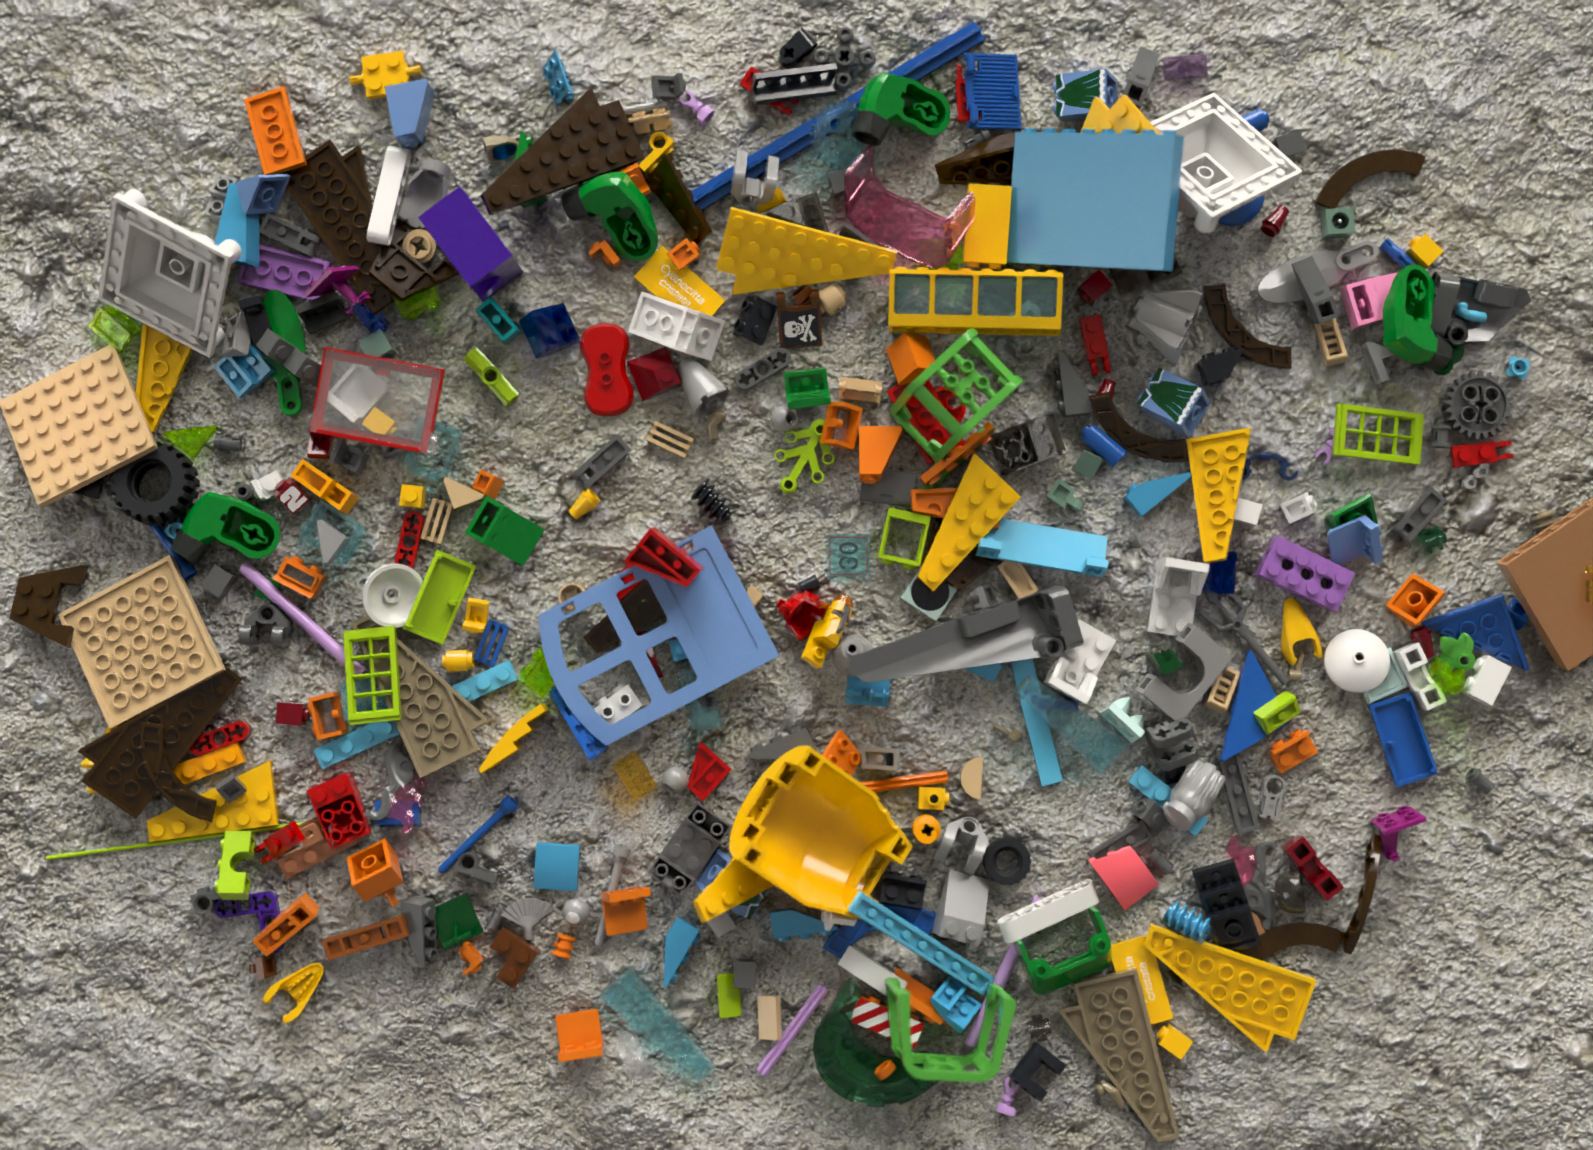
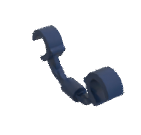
[1242,452,1298,481]

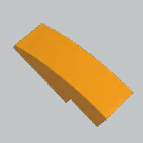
[290,458,359,515]

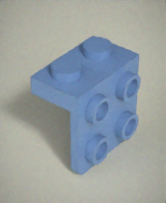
[1327,515,1384,565]

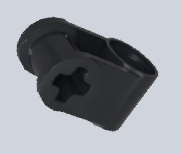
[779,28,818,69]

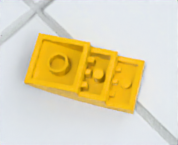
[479,703,550,773]

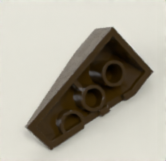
[935,131,1016,185]

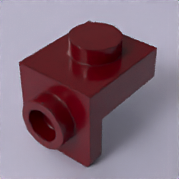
[307,425,334,459]

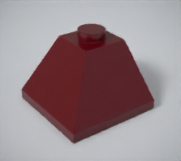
[627,346,682,401]

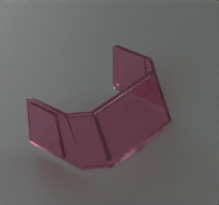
[844,144,976,268]

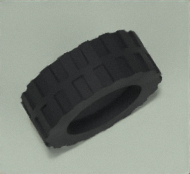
[983,837,1031,886]

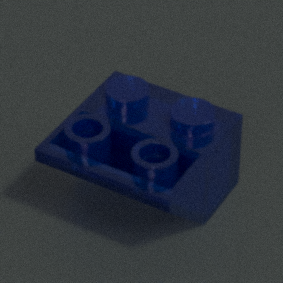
[519,303,581,359]

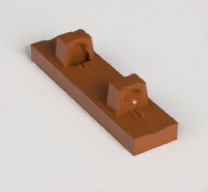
[322,914,410,961]

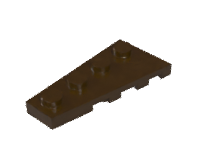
[645,153,712,246]

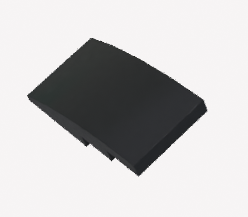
[1192,858,1262,952]

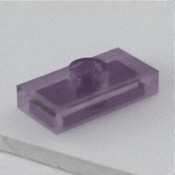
[1163,54,1208,80]

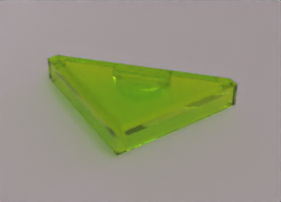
[162,424,219,458]

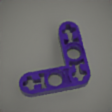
[214,891,285,954]

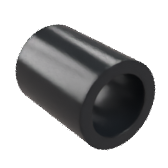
[798,575,822,593]

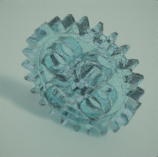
[809,100,875,170]

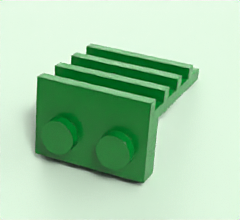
[784,367,831,409]

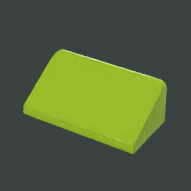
[1254,691,1301,735]
[717,972,741,1019]

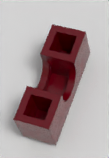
[1281,835,1344,901]

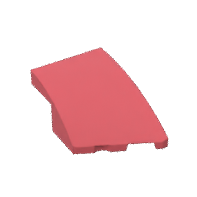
[1088,845,1159,910]

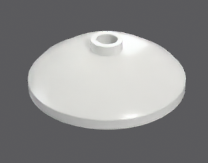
[362,564,423,628]
[1324,629,1390,693]

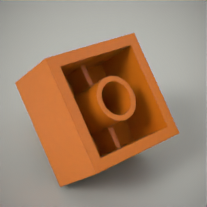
[347,838,403,907]

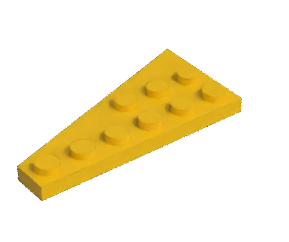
[136,323,193,433]
[1186,427,1251,564]
[917,453,1021,591]
[147,761,279,842]
[693,857,774,923]

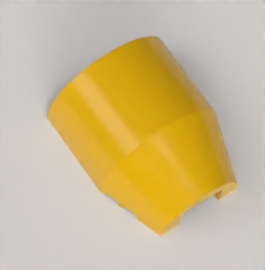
[730,746,913,920]

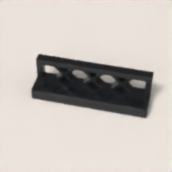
[750,63,838,105]

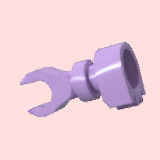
[679,91,715,126]
[1314,427,1349,464]
[996,1077,1020,1117]

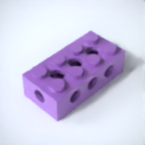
[1254,535,1355,612]

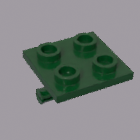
[435,892,484,951]

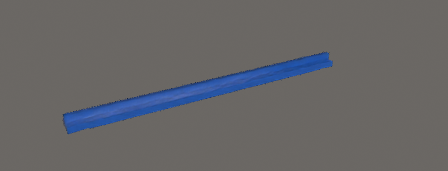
[691,22,985,211]

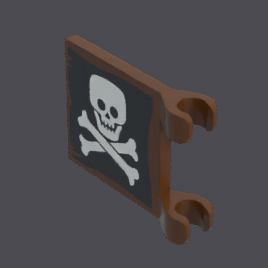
[776,289,822,348]

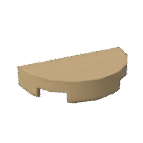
[960,757,983,800]

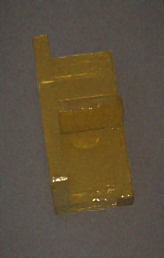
[612,751,657,801]

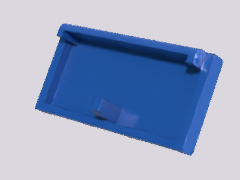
[1368,692,1438,787]

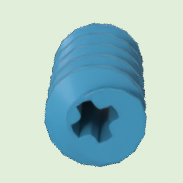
[1162,901,1211,944]

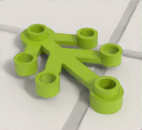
[774,419,835,494]

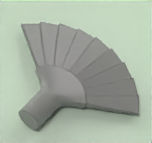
[501,898,553,940]

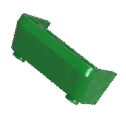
[1013,906,1112,995]

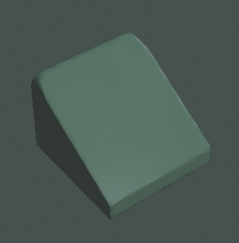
[1073,450,1103,479]

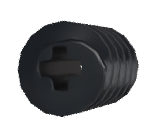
[691,478,737,526]

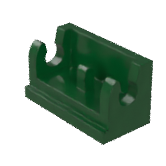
[1146,649,1184,676]

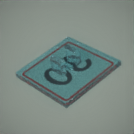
[827,534,870,577]

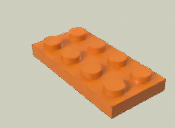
[244,86,307,175]

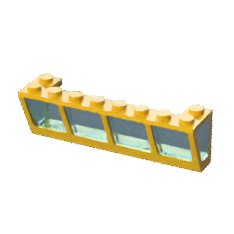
[888,267,1063,336]

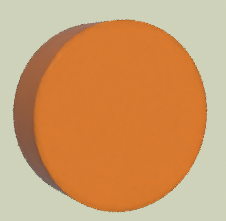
[874,1060,896,1080]

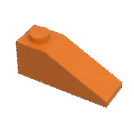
[252,892,320,957]

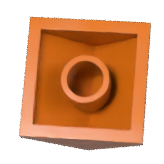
[886,332,936,386]
[1385,573,1446,627]

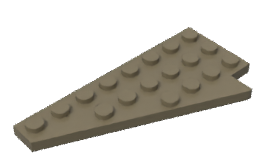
[351,616,490,779]
[1059,968,1180,1142]

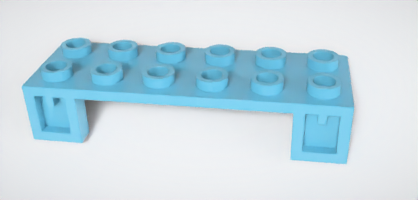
[976,518,1109,577]

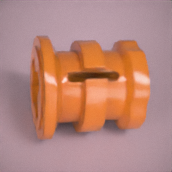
[551,933,576,959]

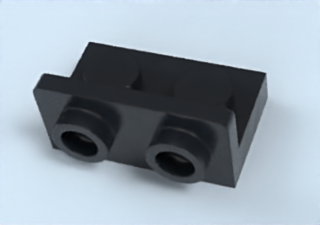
[879,872,927,911]

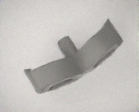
[1461,463,1489,489]

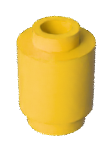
[442,650,475,672]

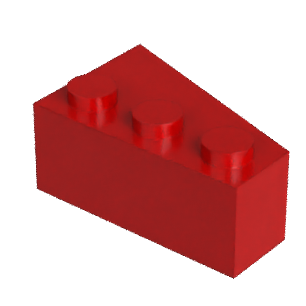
[623,527,704,587]

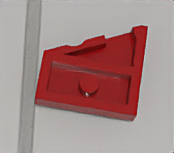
[687,741,732,801]

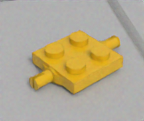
[349,51,422,100]

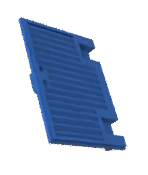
[963,53,1022,130]

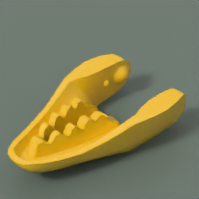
[1281,598,1322,666]
[262,962,324,1024]

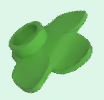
[1433,632,1475,671]

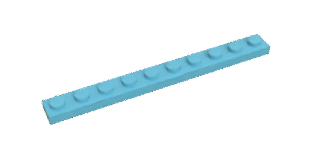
[314,660,518,769]

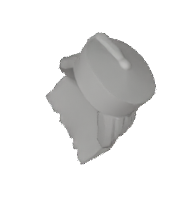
[398,159,451,229]
[1163,760,1226,831]

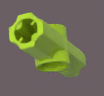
[464,347,520,407]

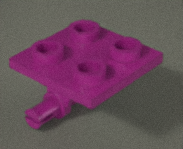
[304,265,370,316]
[1370,806,1427,862]

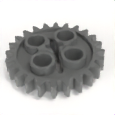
[1442,370,1514,440]

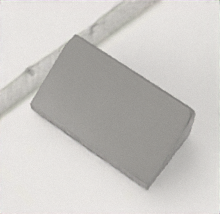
[222,312,251,357]

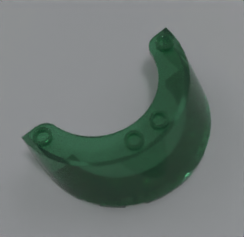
[813,977,939,1107]

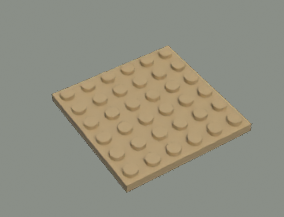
[0,343,158,508]
[58,555,226,729]

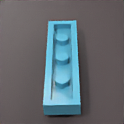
[1128,765,1209,836]

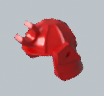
[776,591,829,641]

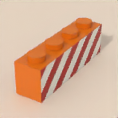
[834,986,924,1048]

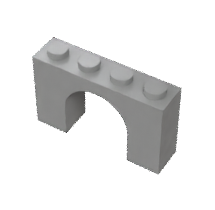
[1135,623,1233,722]

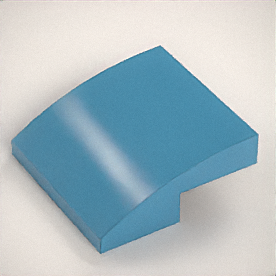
[214,340,275,398]
[534,842,580,891]
[930,975,982,1034]

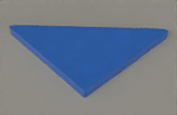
[1422,593,1530,671]
[1219,650,1291,762]
[549,687,609,761]

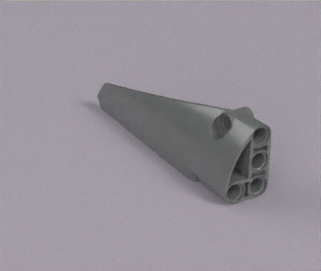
[846,586,1083,683]

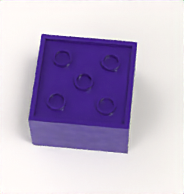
[418,186,523,302]

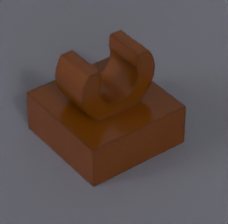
[788,285,812,305]
[249,954,277,980]

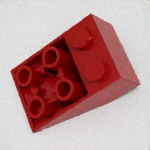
[306,772,372,850]

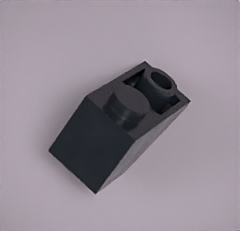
[1197,346,1243,387]

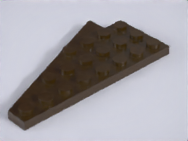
[481,88,645,216]
[281,140,393,315]
[78,666,243,819]

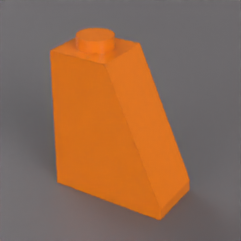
[859,426,902,484]

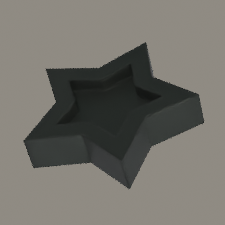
[1162,969,1183,990]

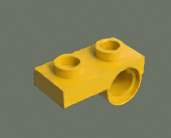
[638,132,675,176]

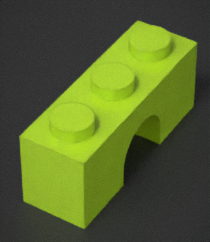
[215,831,256,900]

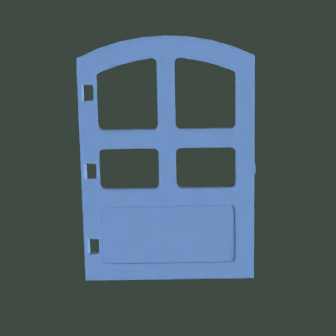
[539,525,779,746]

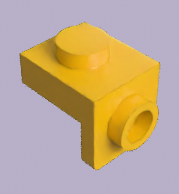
[462,597,490,633]

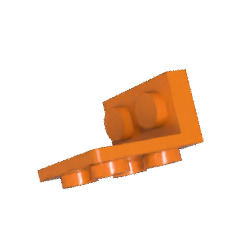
[822,730,862,776]
[601,886,651,936]
[555,1008,604,1062]

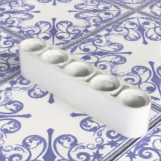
[367,146,411,246]
[998,880,1099,943]

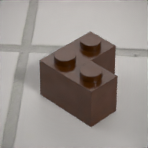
[490,926,541,989]

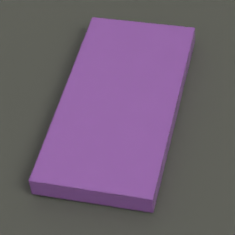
[237,245,331,300]

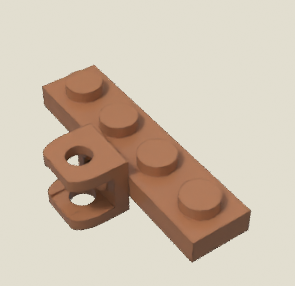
[276,817,365,878]

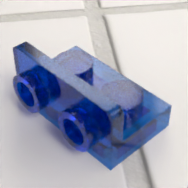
[352,302,390,334]
[1202,551,1237,595]

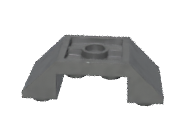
[647,801,732,897]

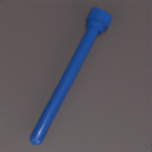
[149,525,198,581]
[438,795,519,873]

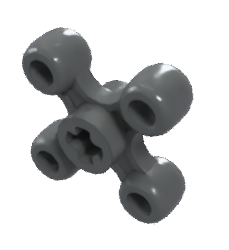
[813,26,876,91]

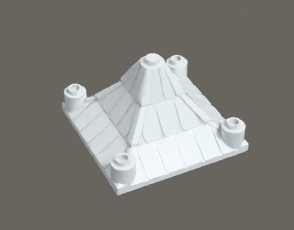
[1150,93,1303,233]
[98,189,242,358]

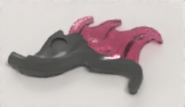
[365,735,428,834]
[1227,835,1278,930]

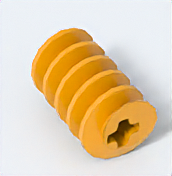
[912,814,941,844]

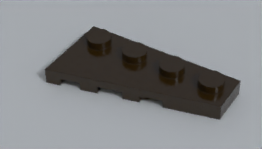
[583,579,665,653]

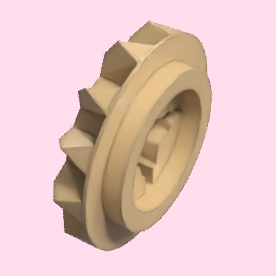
[402,229,437,264]

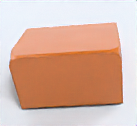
[472,469,504,499]

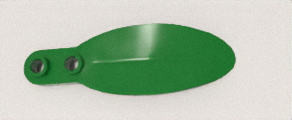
[264,289,306,417]

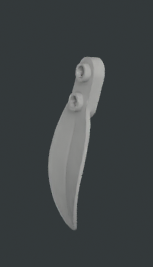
[1257,241,1378,303]

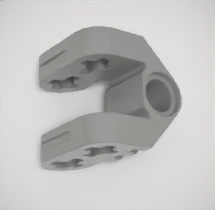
[730,150,779,207]
[932,817,989,875]

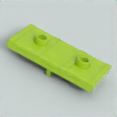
[403,549,476,645]

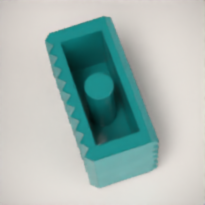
[476,297,521,345]

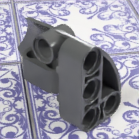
[1431,272,1531,344]

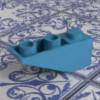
[770,908,838,941]
[663,915,701,987]

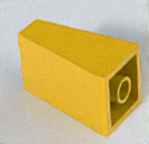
[962,184,1012,270]

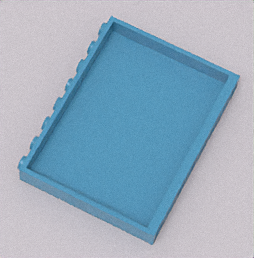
[1007,128,1184,271]

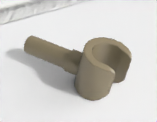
[1287,653,1305,682]
[993,724,1023,742]

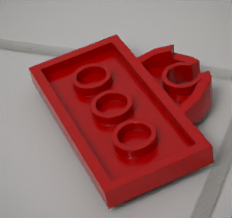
[886,379,966,466]

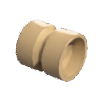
[558,583,586,611]

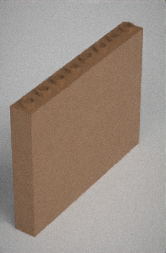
[1496,497,1593,671]

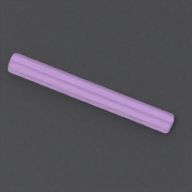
[757,984,828,1076]

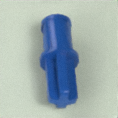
[1379,238,1419,268]

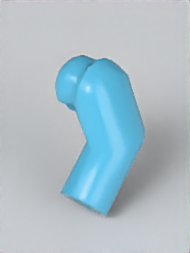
[1455,302,1487,323]

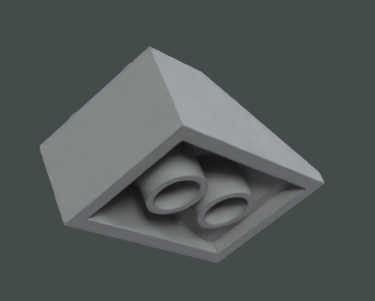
[932,869,989,946]

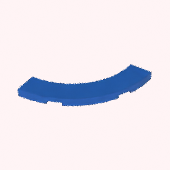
[822,905,936,959]

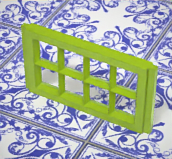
[1332,403,1424,465]
[343,626,402,725]

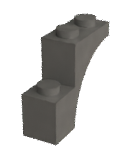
[256,329,337,388]

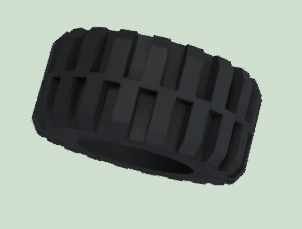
[110,441,200,527]

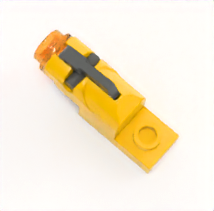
[801,594,853,669]

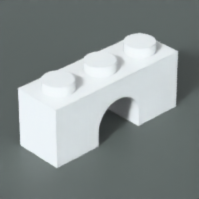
[1393,643,1447,711]

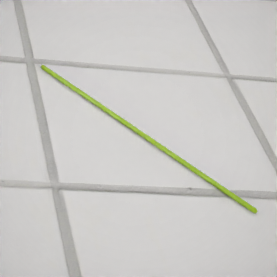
[46,822,303,860]

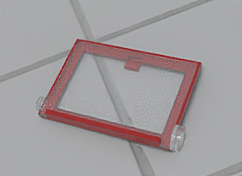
[305,347,445,455]

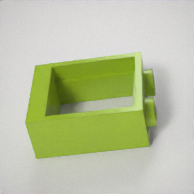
[877,507,931,571]

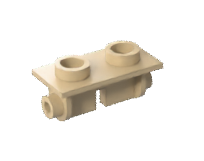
[629,107,673,135]
[837,377,882,403]

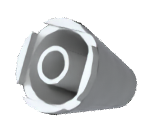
[676,357,731,417]
[832,634,874,677]

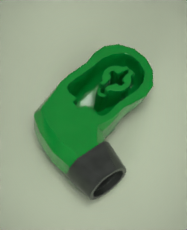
[852,72,951,146]
[562,172,658,262]
[1382,264,1452,371]
[171,492,280,563]

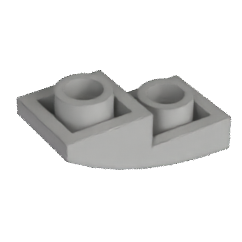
[204,173,238,221]

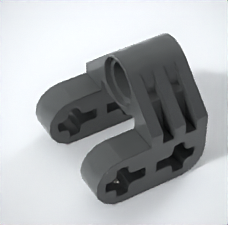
[239,604,293,647]
[1144,719,1199,771]

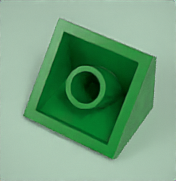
[1324,494,1378,529]

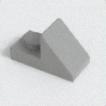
[1360,341,1394,385]
[861,747,900,771]

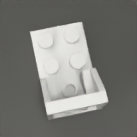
[628,292,725,361]
[1147,557,1209,636]
[1044,619,1116,704]

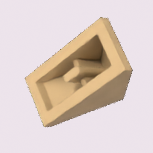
[443,477,486,510]

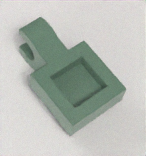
[1046,478,1085,512]

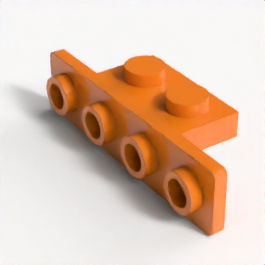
[893,968,957,1032]

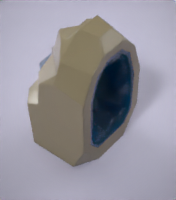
[482,135,518,163]

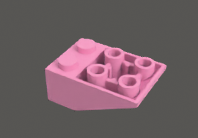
[1340,273,1397,330]

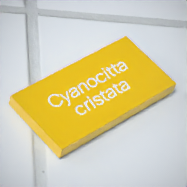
[634,245,726,316]
[1111,935,1173,1025]

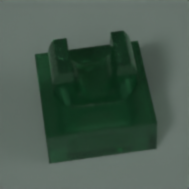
[1417,526,1447,554]

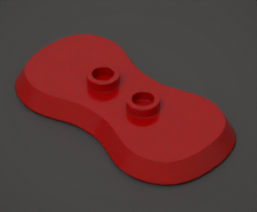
[580,323,634,417]

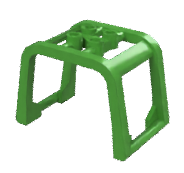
[888,327,1023,463]
[885,978,1016,1082]

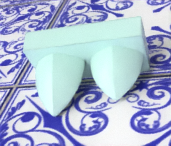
[1101,697,1145,743]

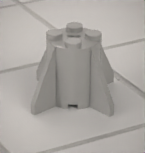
[1129,288,1203,364]

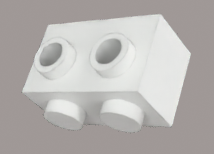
[1463,655,1512,706]
[594,683,644,724]

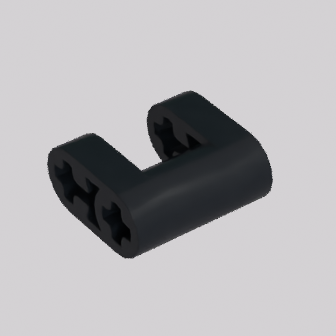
[1008,1041,1066,1102]

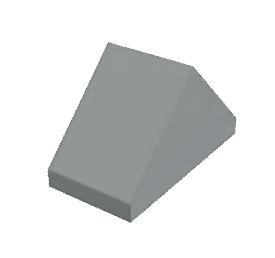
[316,520,350,564]

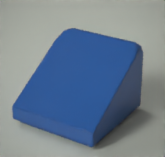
[1507,598,1529,630]

